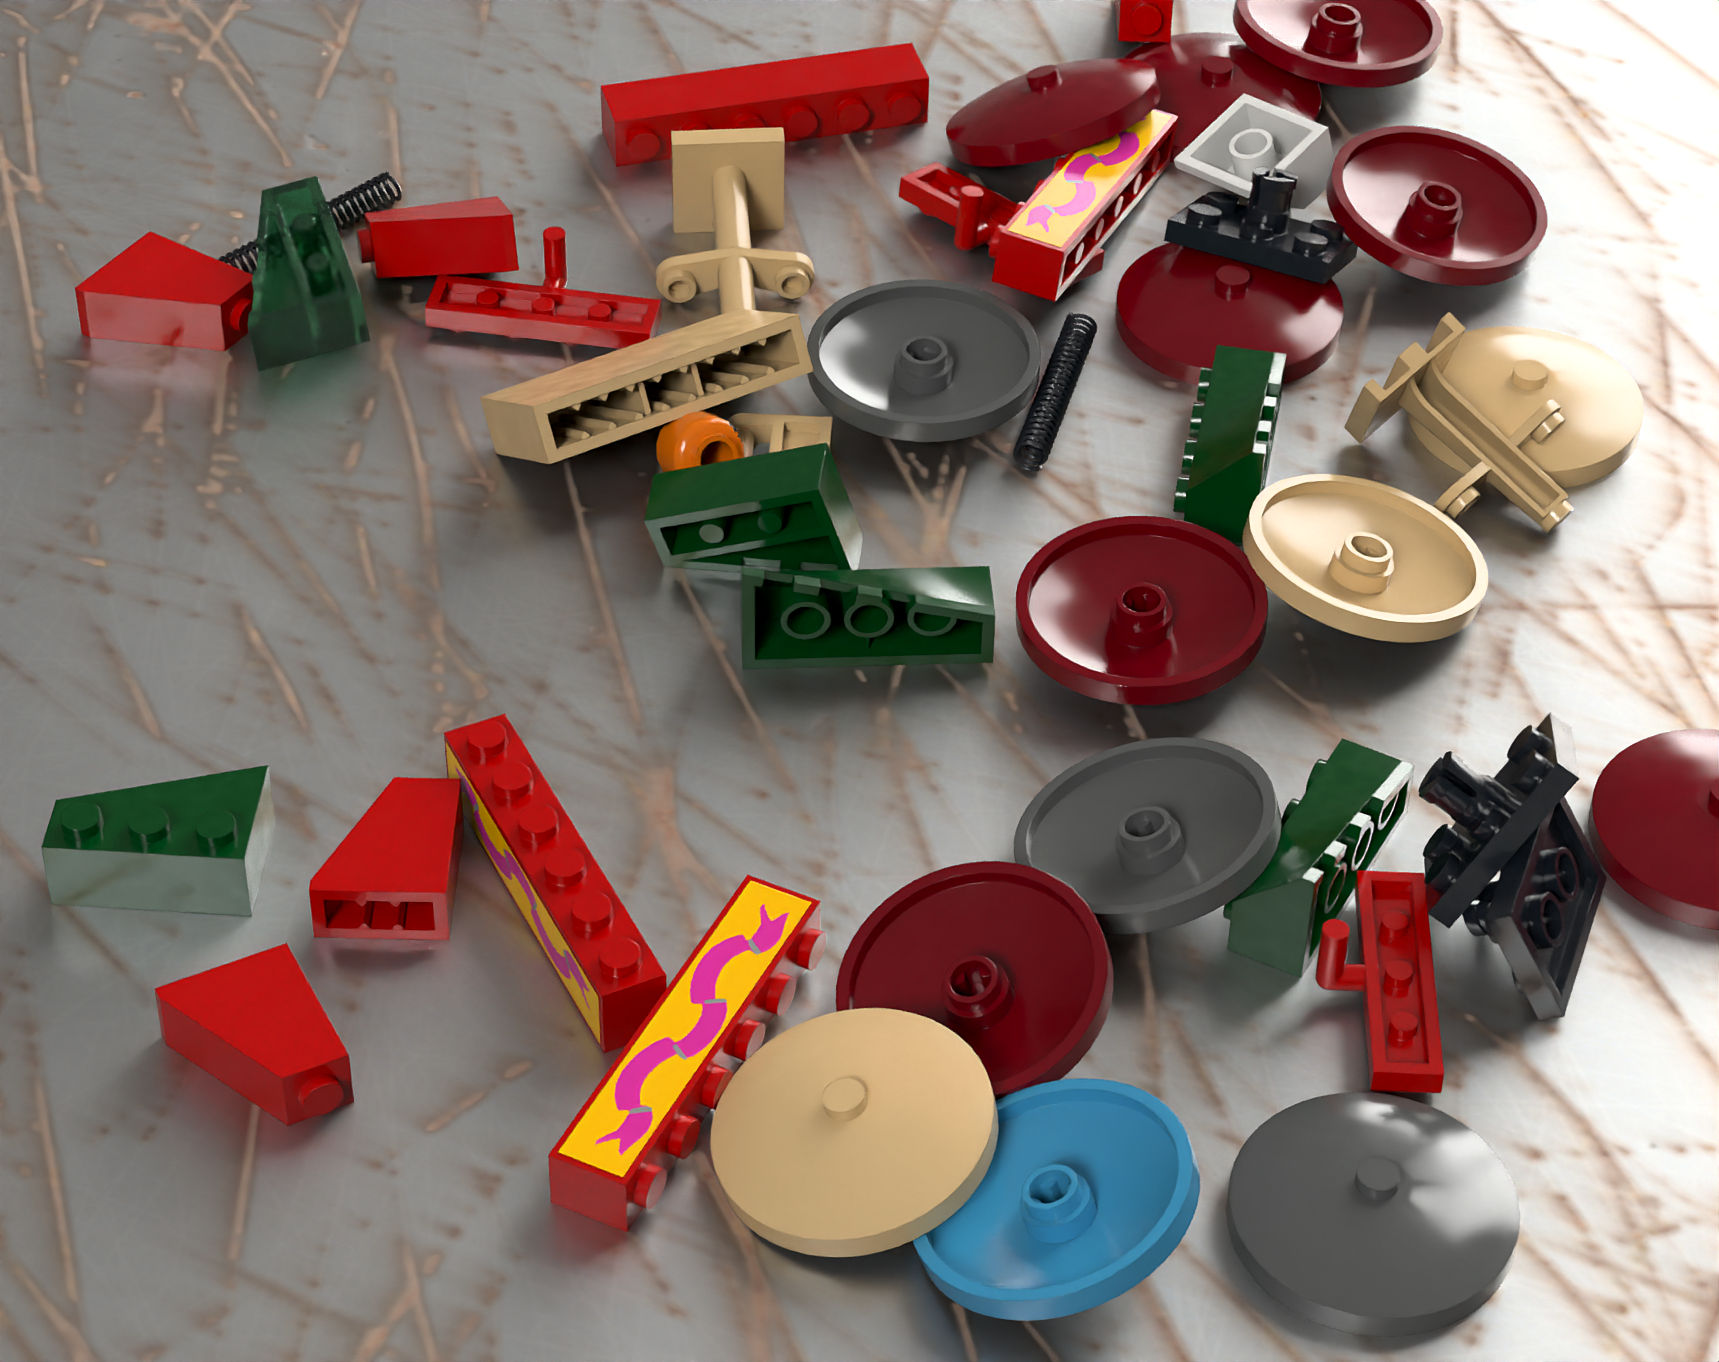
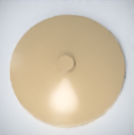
[1407,326,1644,489]
[1242,474,1488,643]
[710,1008,998,1257]

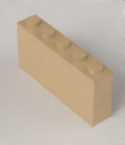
[480,309,813,464]

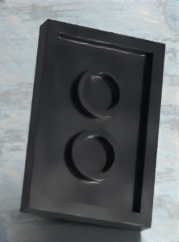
[1164,167,1358,284]
[1418,712,1580,928]
[1462,796,1607,1020]

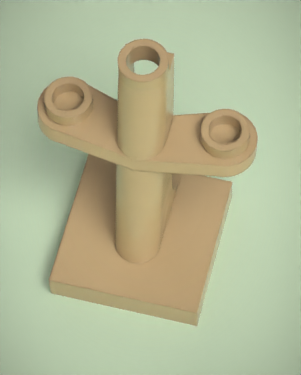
[656,127,814,314]
[1344,312,1574,534]

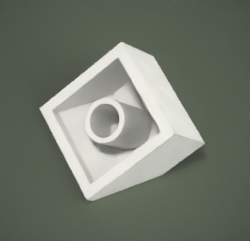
[1174,93,1335,210]

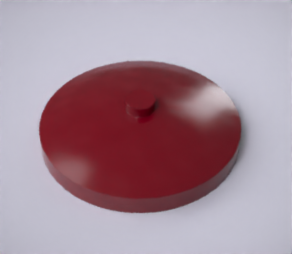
[1233,0,1443,88]
[1124,32,1322,163]
[946,58,1161,167]
[1326,125,1548,286]
[1115,242,1344,386]
[1016,516,1268,705]
[1588,729,1719,931]
[835,861,1113,1101]

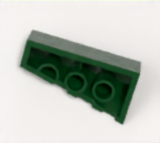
[1174,345,1287,546]
[740,566,996,669]
[1223,738,1415,978]

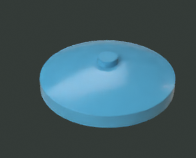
[913,1078,1200,1321]

